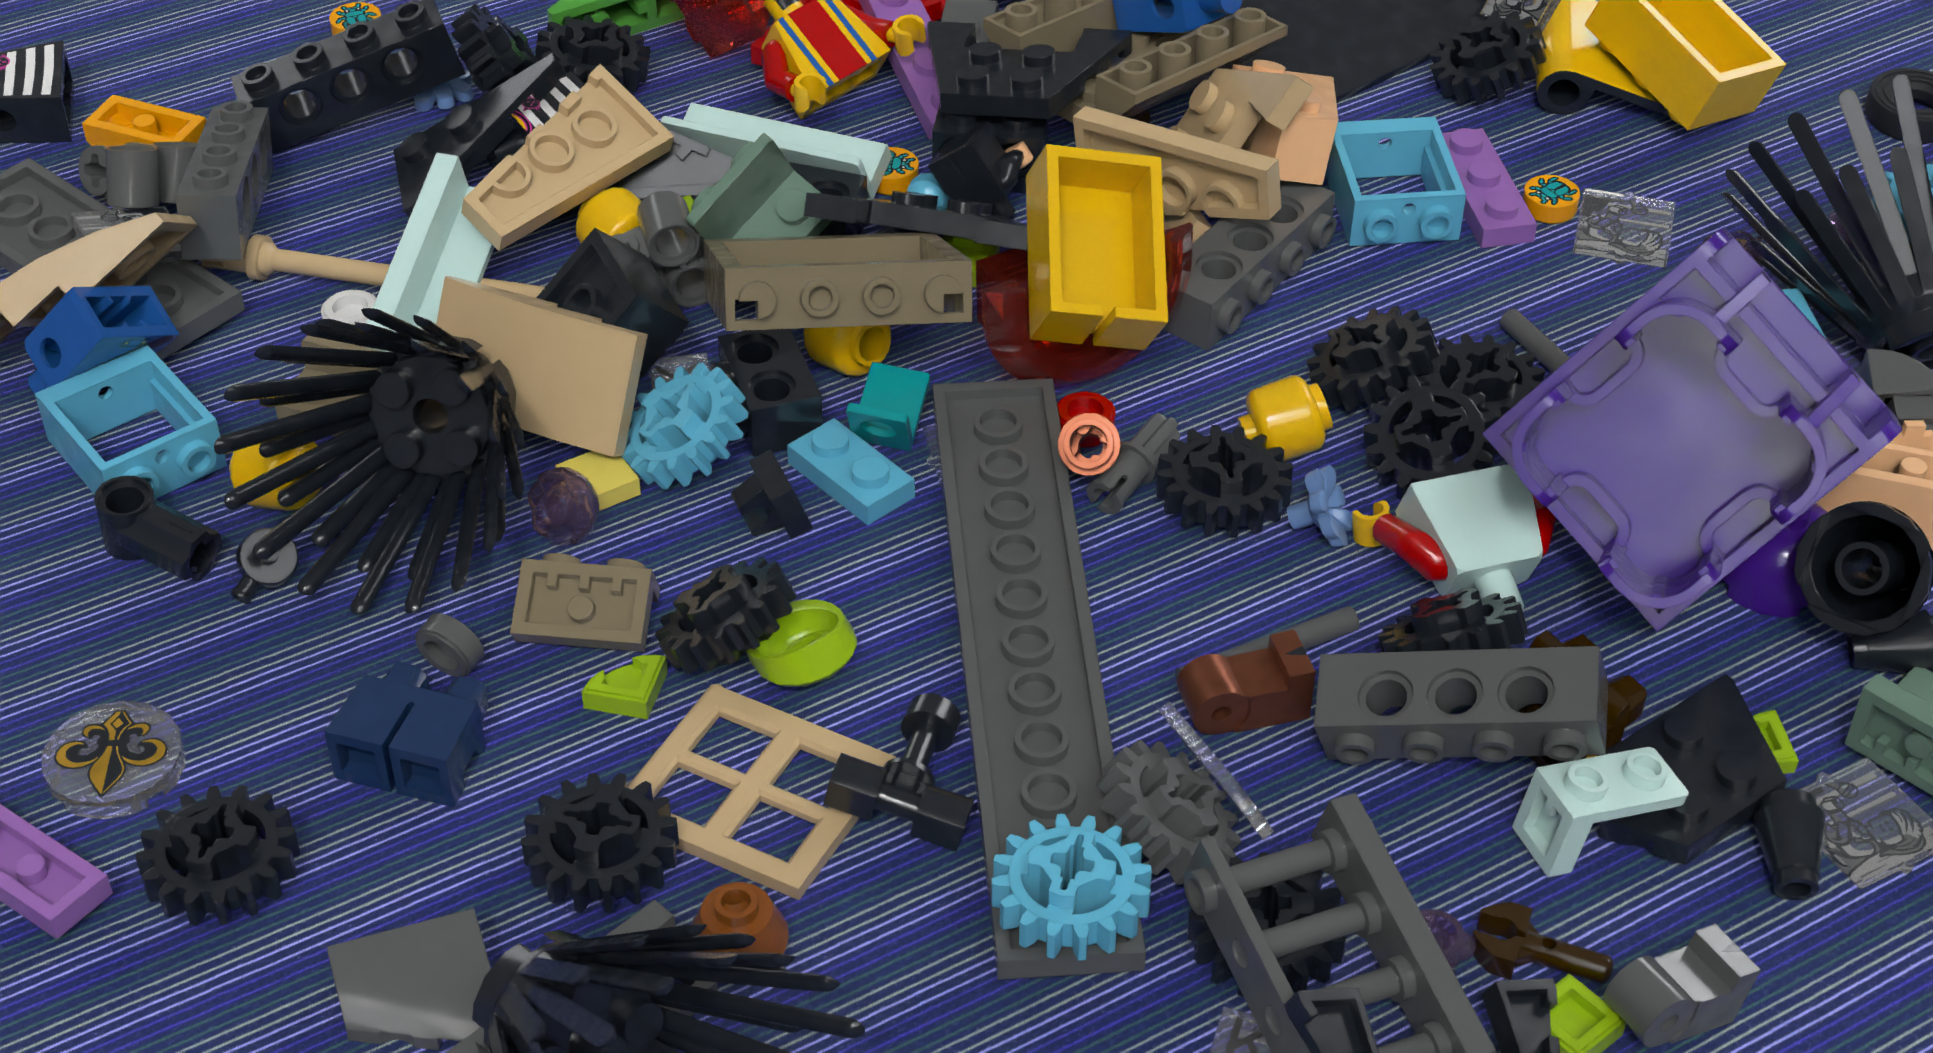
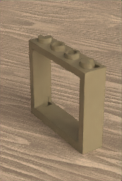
[703,232,972,331]

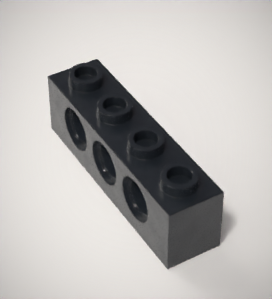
[230,0,466,153]

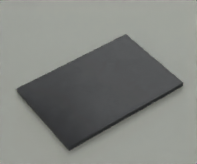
[1205,0,1490,103]

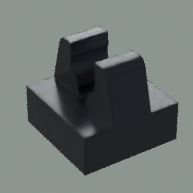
[731,449,813,539]

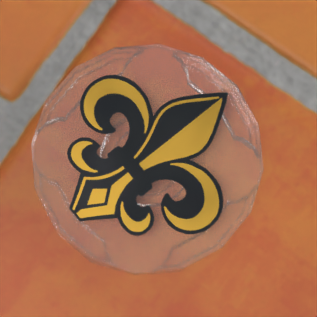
[41,701,186,819]

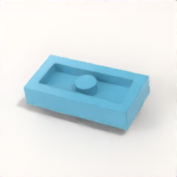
[787,418,915,525]

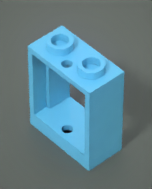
[1325,117,1466,246]
[34,345,227,499]

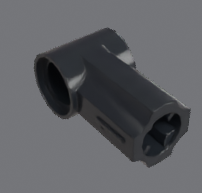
[94,476,222,582]

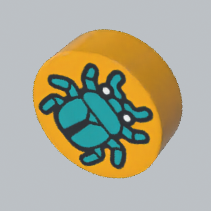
[329,2,381,36]
[877,147,919,195]
[1523,175,1580,224]

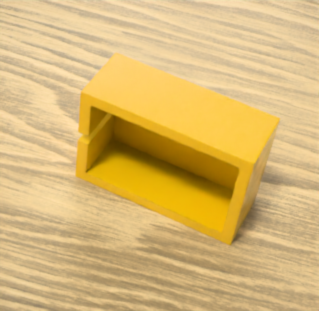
[1584,0,1786,131]
[1026,144,1168,350]

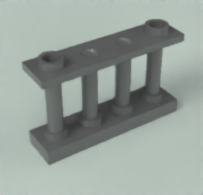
[1183,792,1496,1053]

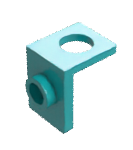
[846,362,930,452]

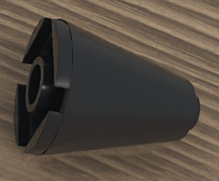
[1794,501,1933,636]

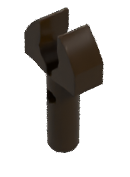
[1469,902,1613,984]

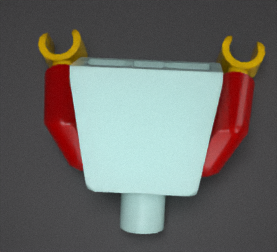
[1352,464,1556,609]

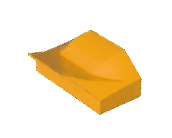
[82,95,207,146]

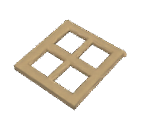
[627,684,896,900]

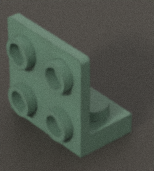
[686,133,832,240]
[1845,667,1933,796]

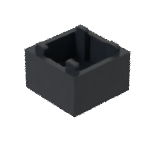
[537,228,689,382]

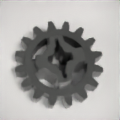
[1097,740,1241,885]

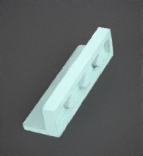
[660,103,892,198]
[362,153,494,352]

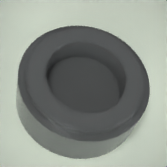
[415,613,484,677]

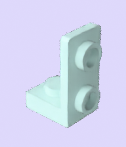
[1512,747,1689,877]

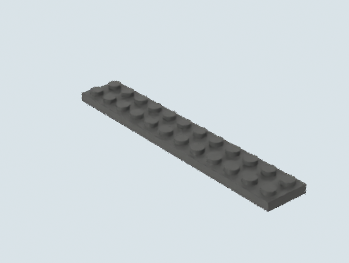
[933,378,1146,980]

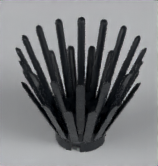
[1721,74,1933,372]
[214,308,525,614]
[472,924,865,1053]

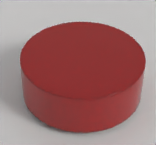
[1057,391,1116,447]

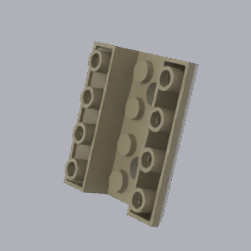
[983,0,1288,123]

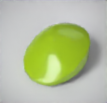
[746,599,857,687]

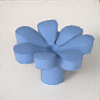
[409,70,474,112]
[1287,465,1353,547]

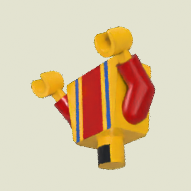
[761,0,927,120]

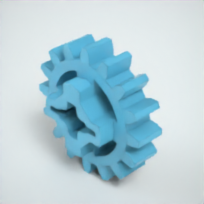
[621,363,748,489]
[991,814,1152,961]

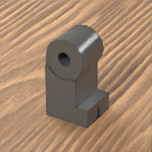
[1603,924,1761,1048]

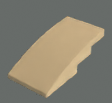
[0,212,198,343]
[436,276,648,457]

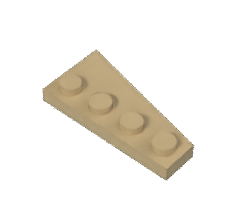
[461,64,674,251]
[1073,106,1281,220]

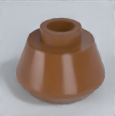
[691,882,789,954]

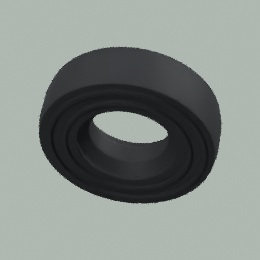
[1865,68,1933,143]

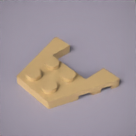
[1163,68,1314,263]

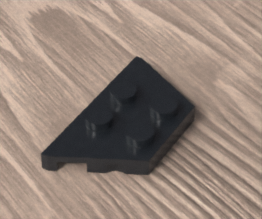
[1595,674,1787,865]

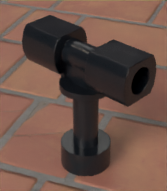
[823,693,974,851]

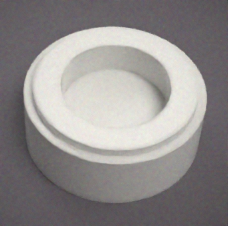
[321,290,376,325]

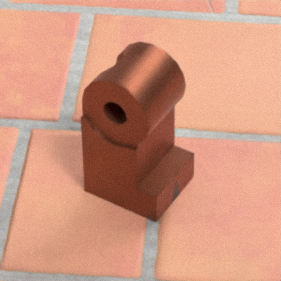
[1176,629,1316,735]

